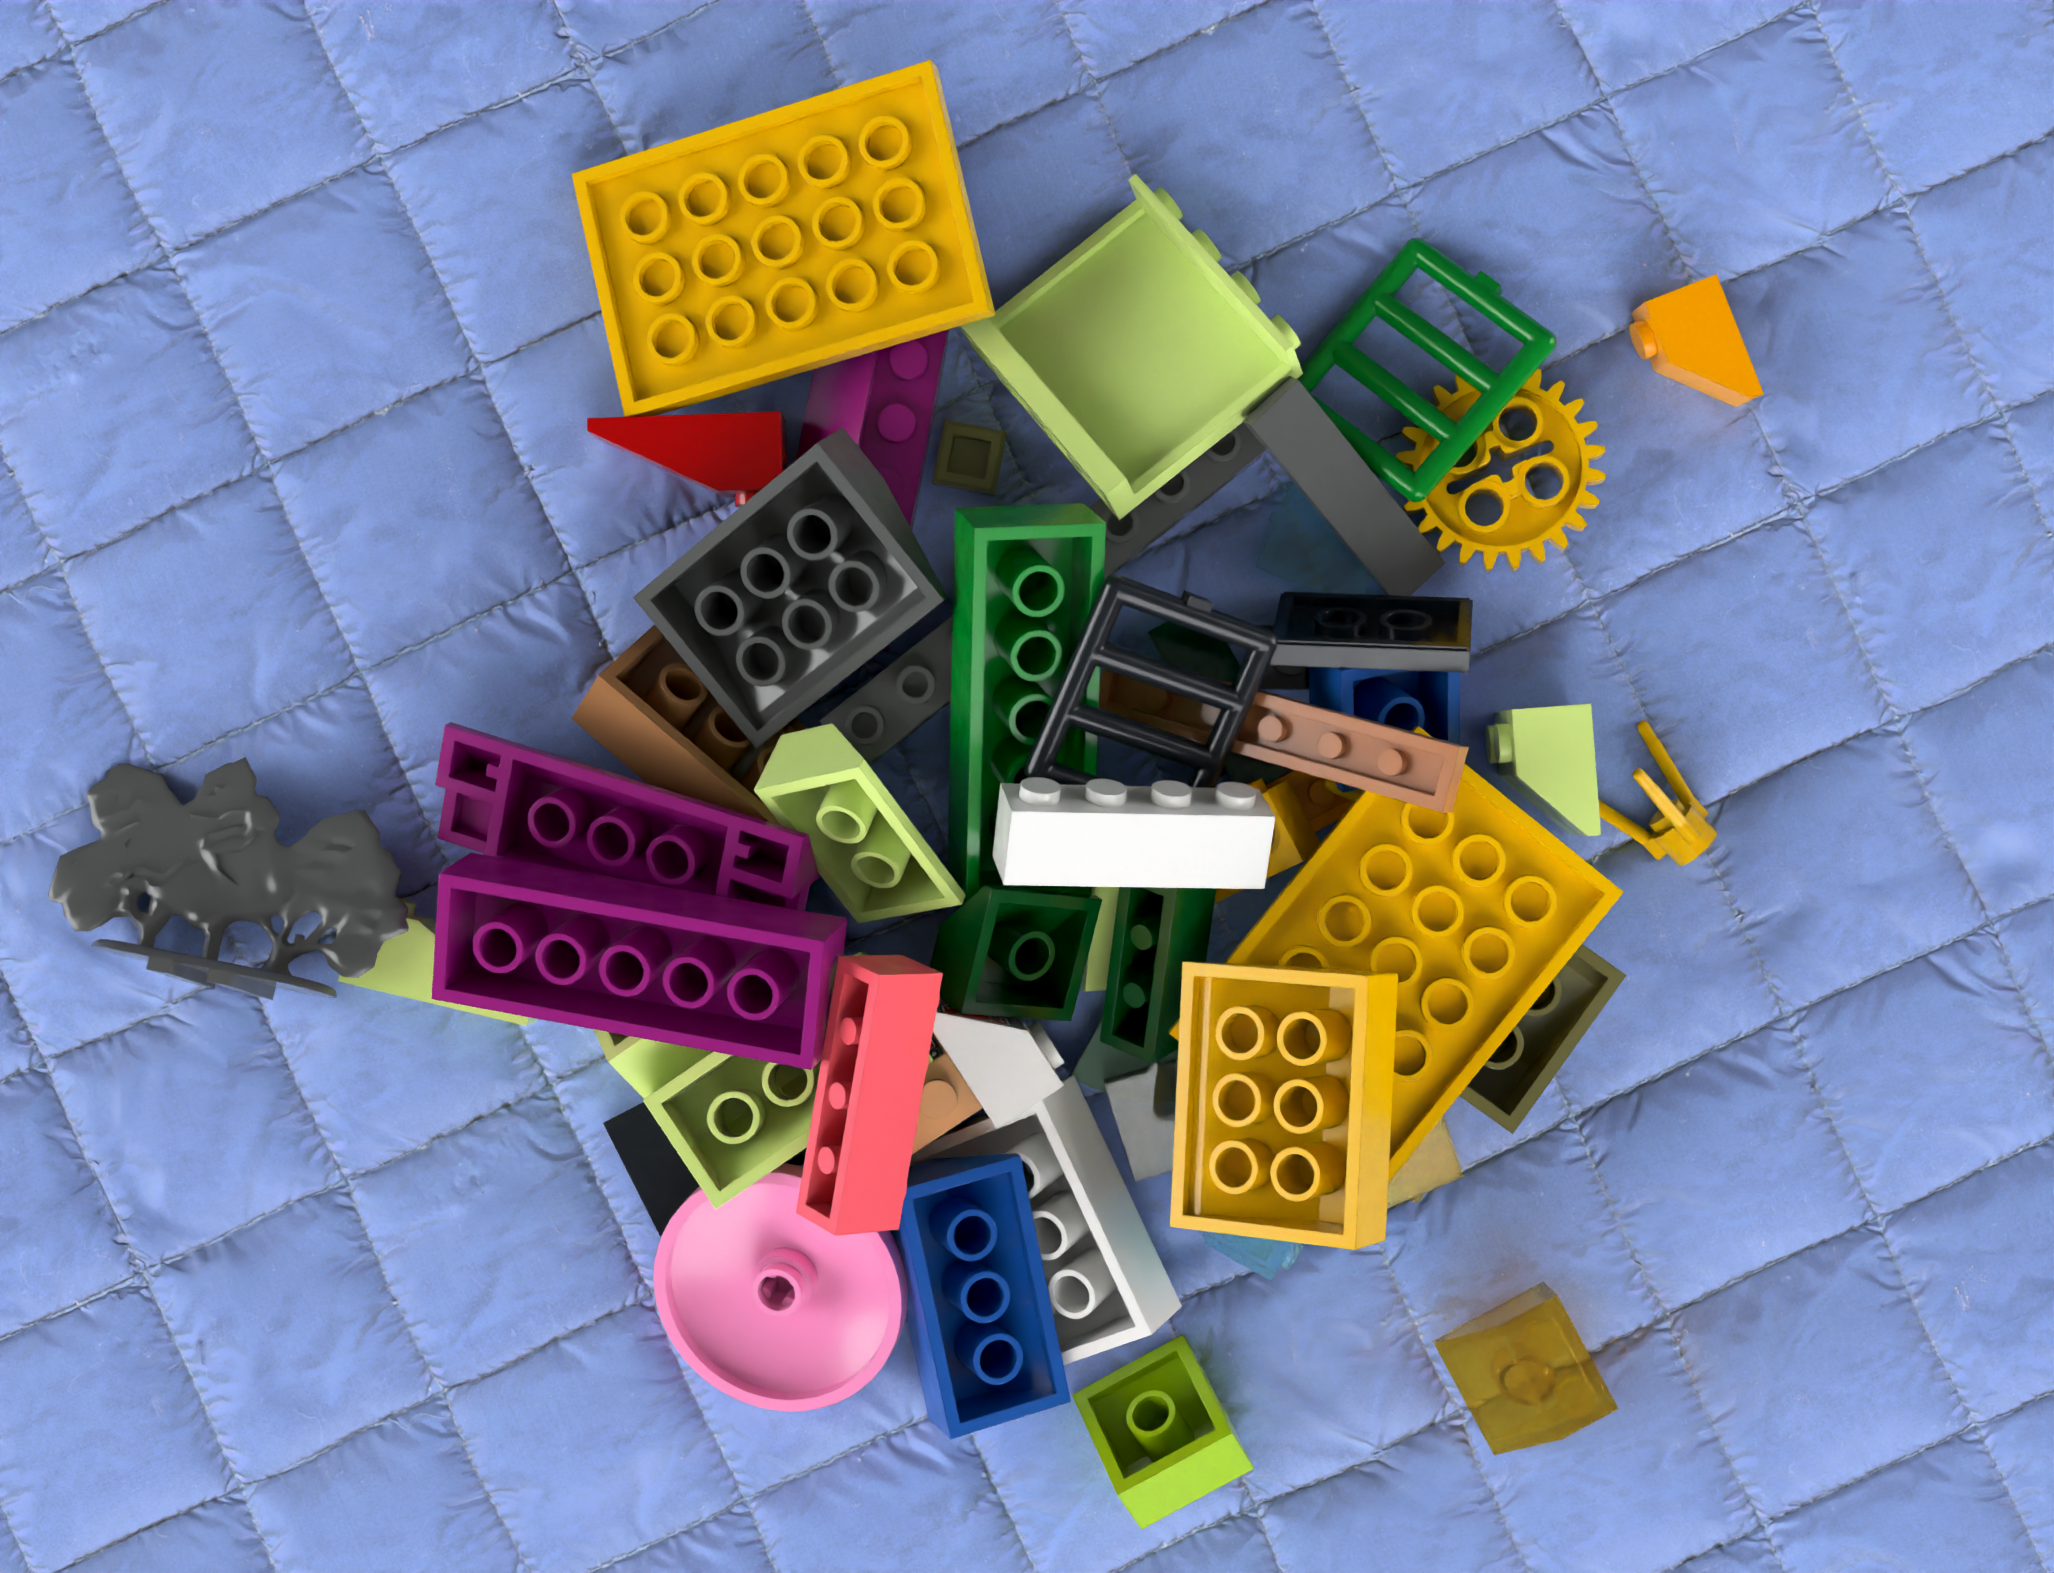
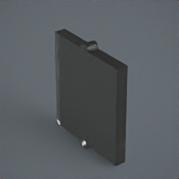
[1103,1058,1178,1182]

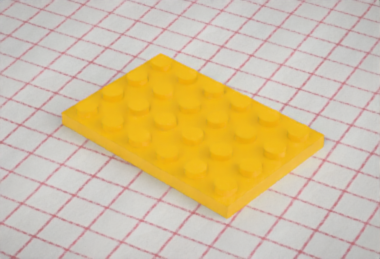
[572,60,995,417]
[1168,726,1624,1183]

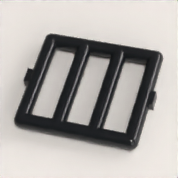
[1024,574,1278,788]

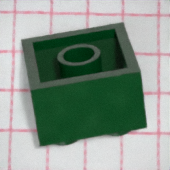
[930,885,1102,1021]

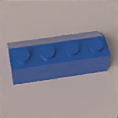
[889,1153,1071,1440]

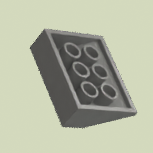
[633,427,947,748]

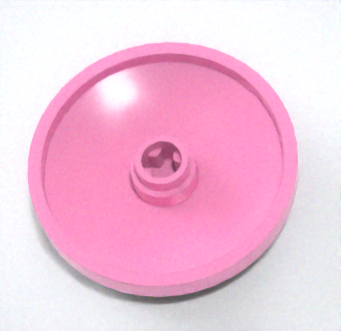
[653,1163,908,1412]

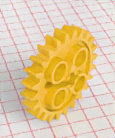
[1396,364,1606,572]

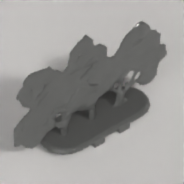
[48,757,409,1000]

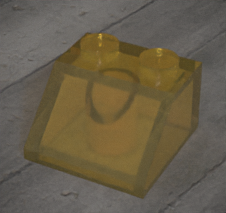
[1432,1282,1619,1455]

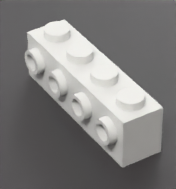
[992,777,1275,889]

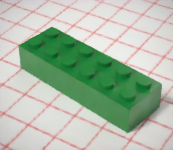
[947,503,1106,904]

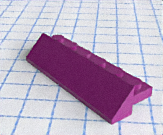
[796,329,949,652]
[435,722,819,911]

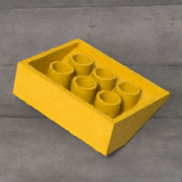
[1170,961,1398,1250]

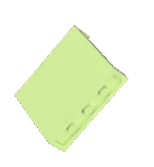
[959,174,1303,520]

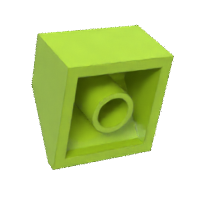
[1072,1334,1254,1530]

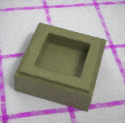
[932,420,1007,497]

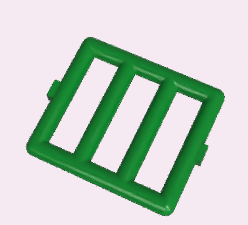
[1297,238,1556,502]

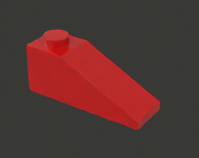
[587,411,787,508]

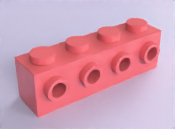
[796,955,943,1236]

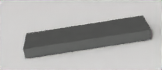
[1243,376,1445,596]

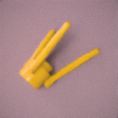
[1598,720,1717,866]

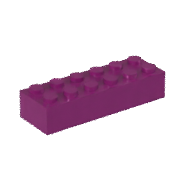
[432,852,847,1070]

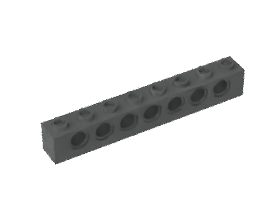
[820,422,1266,767]

